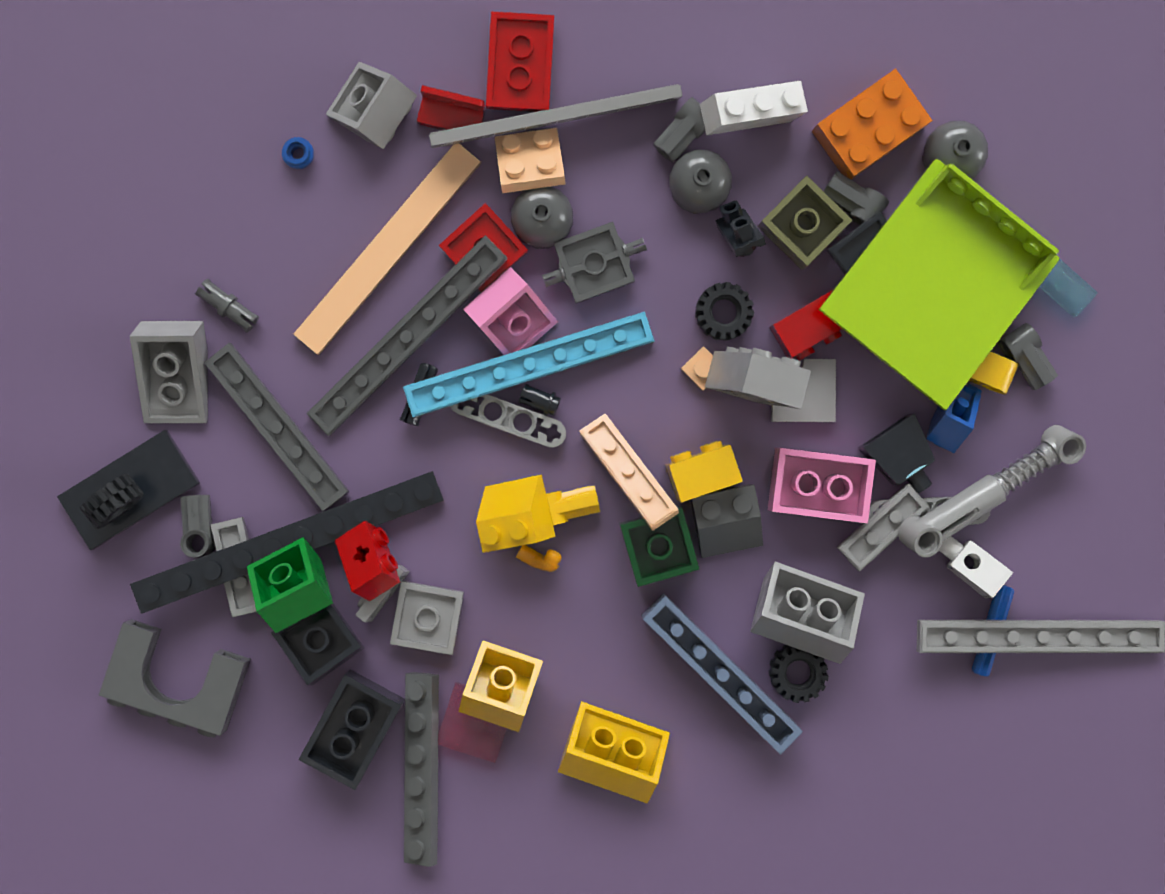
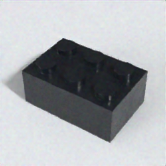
[298,669,405,790]

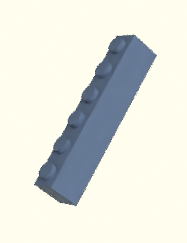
[641,593,803,755]

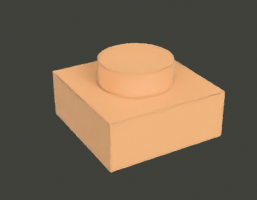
[681,346,713,391]

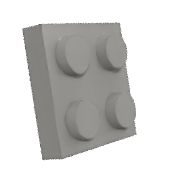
[390,581,464,655]

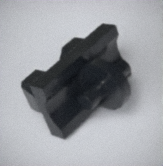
[715,200,766,257]

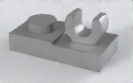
[355,565,410,623]

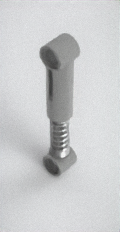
[898,425,1086,557]

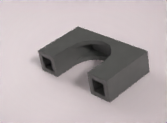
[99,619,251,738]

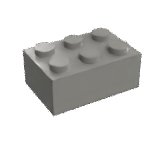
[705,347,811,409]
[750,561,865,664]

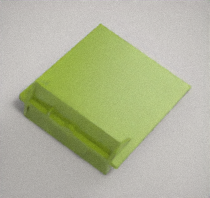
[819,159,1059,411]

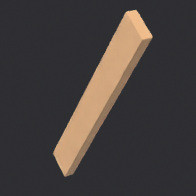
[294,143,481,355]

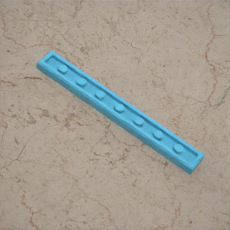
[403,311,654,418]

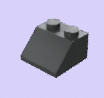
[690,484,763,558]

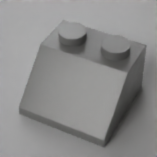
[325,62,417,149]

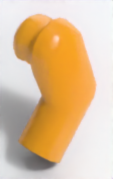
[515,545,562,572]

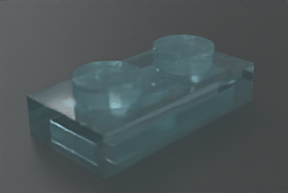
[1039,258,1098,317]

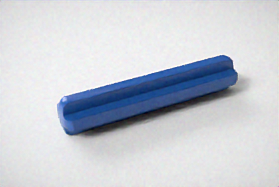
[972,585,1014,677]

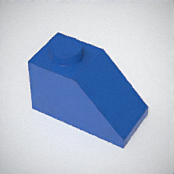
[926,383,982,453]

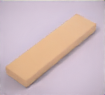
[579,414,679,531]

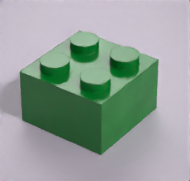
[247,537,333,633]

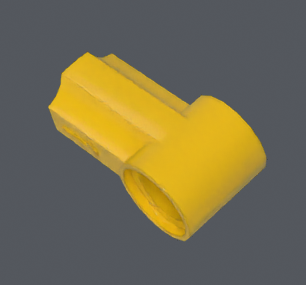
[546,485,600,525]

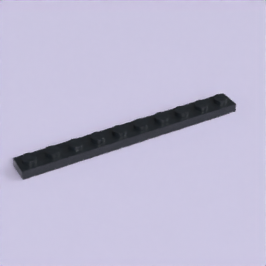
[130,471,444,614]

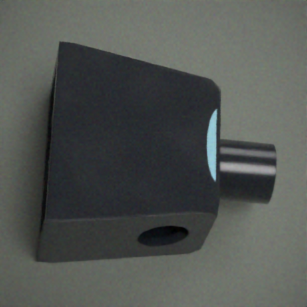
[858,414,935,493]

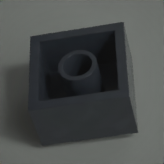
[271,603,365,686]

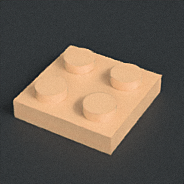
[495,128,566,193]

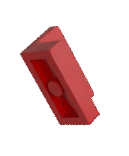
[417,85,486,130]

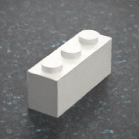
[700,81,808,135]

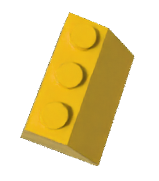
[558,701,670,803]

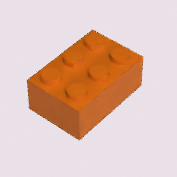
[812,68,933,180]

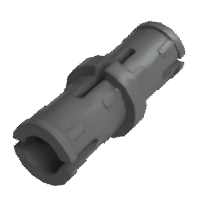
[195,279,259,333]

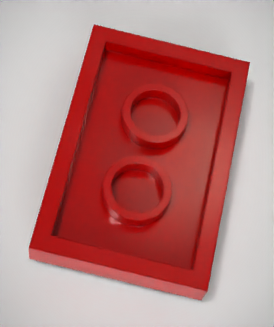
[486,11,555,112]

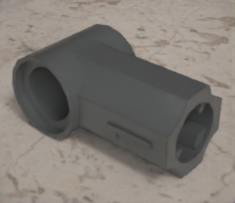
[653,97,705,163]
[823,171,889,225]
[999,323,1058,391]
[180,495,216,558]

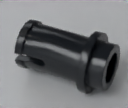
[518,384,561,416]

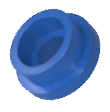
[282,137,314,169]

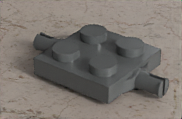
[542,222,647,304]

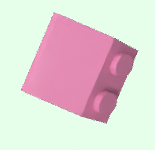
[463,267,558,355]

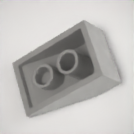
[130,321,208,423]

